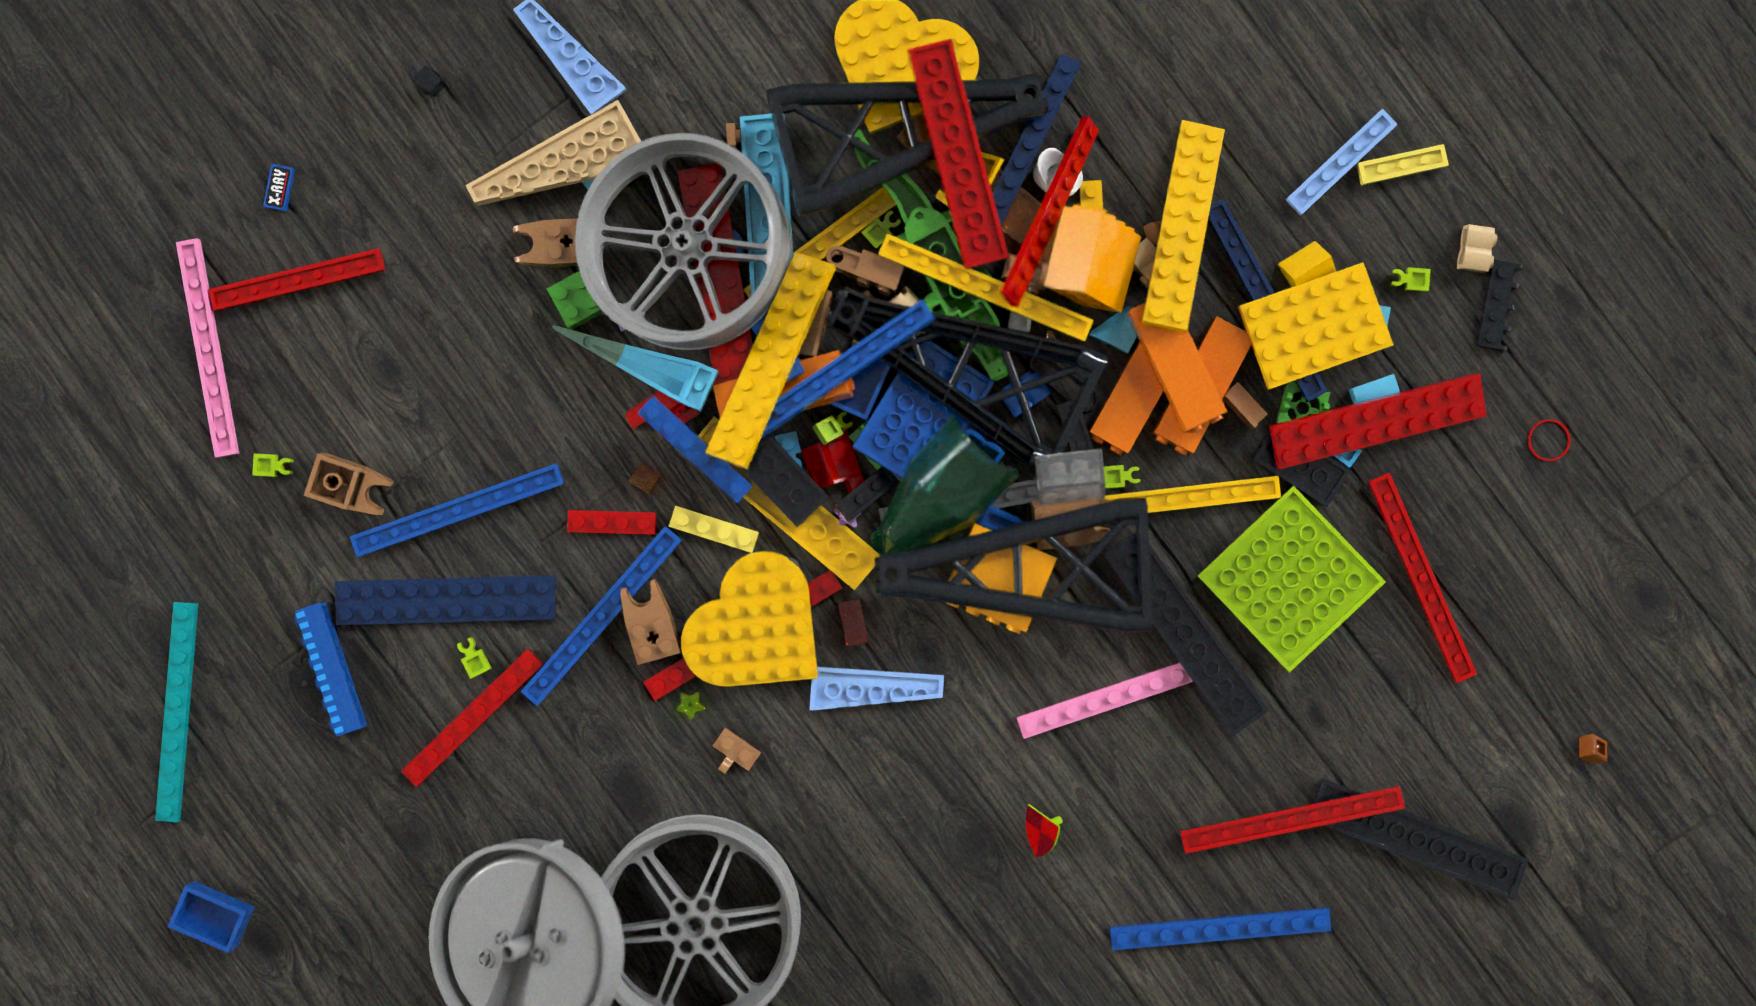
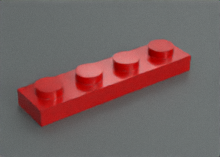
[567,510,656,535]

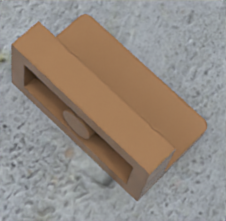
[1222,382,1267,429]

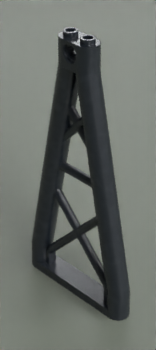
[766,73,1049,217]
[825,287,1108,476]
[875,498,1153,633]

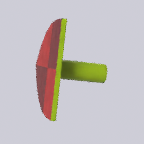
[1026,804,1063,857]

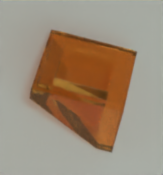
[628,464,660,494]

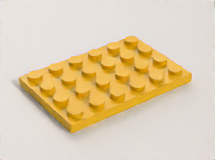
[1238,262,1393,390]

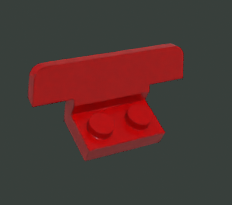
[626,391,699,438]
[801,416,864,493]

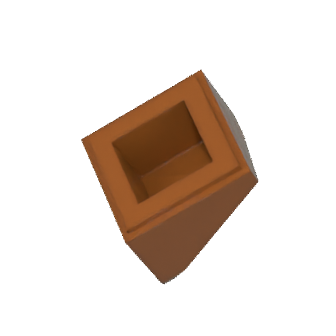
[1579,734,1607,764]

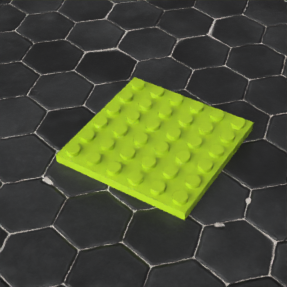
[1197,486,1386,673]

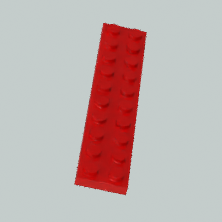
[907,38,1009,269]
[677,164,753,385]
[1269,373,1487,469]

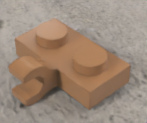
[713,727,761,774]

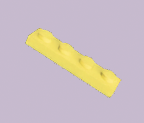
[1356,144,1449,185]
[669,506,759,553]

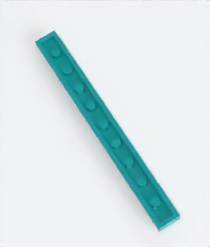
[155,602,198,822]

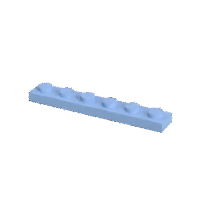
[1285,109,1398,215]

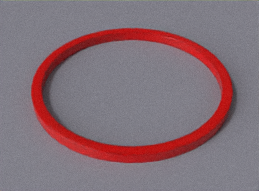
[1528,419,1570,461]

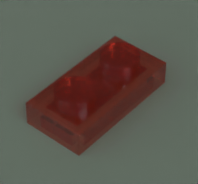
[838,599,868,646]

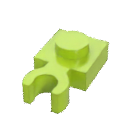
[861,210,901,249]
[1390,268,1430,292]
[812,412,853,445]
[252,454,293,477]
[1101,465,1140,489]
[457,637,492,679]

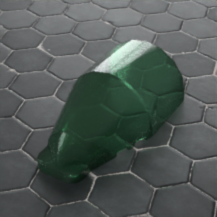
[870,415,1019,554]

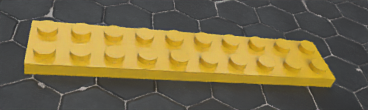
[1142,120,1225,333]
[705,252,836,469]
[698,416,879,590]

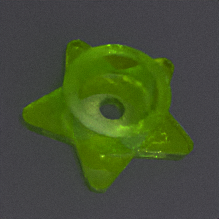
[676,692,705,720]

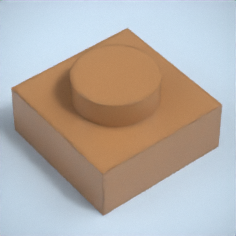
[726,123,741,149]

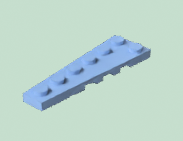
[513,0,627,115]
[810,666,944,710]

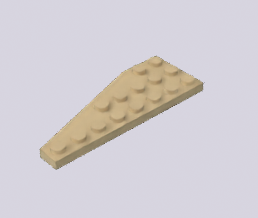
[466,100,641,206]

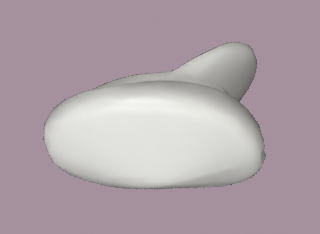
[1033,148,1083,196]

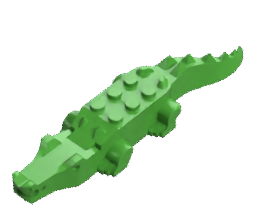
[854,129,1008,382]

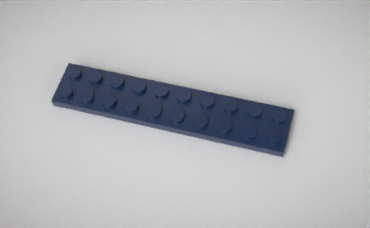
[335,575,556,625]

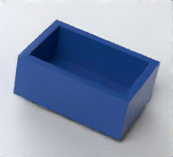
[828,342,891,421]
[168,881,255,953]

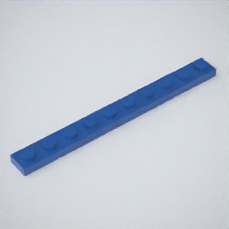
[760,300,936,440]
[350,463,565,557]
[521,526,682,706]
[1110,907,1331,950]

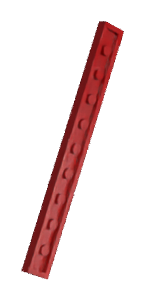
[1000,116,1099,307]
[1367,473,1477,683]
[644,570,843,701]
[1180,786,1405,854]

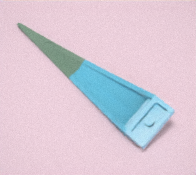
[552,325,719,412]

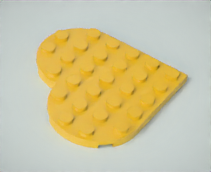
[835,0,979,134]
[681,551,818,686]

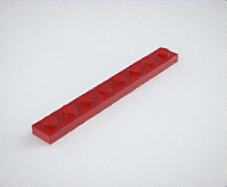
[208,248,386,311]
[401,649,544,787]

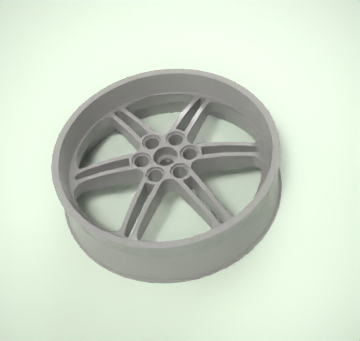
[575,133,792,350]
[601,814,801,1006]

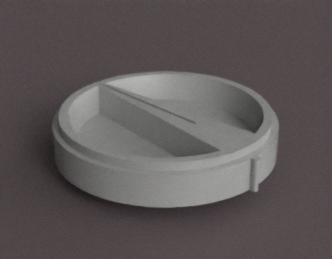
[429,838,624,1006]

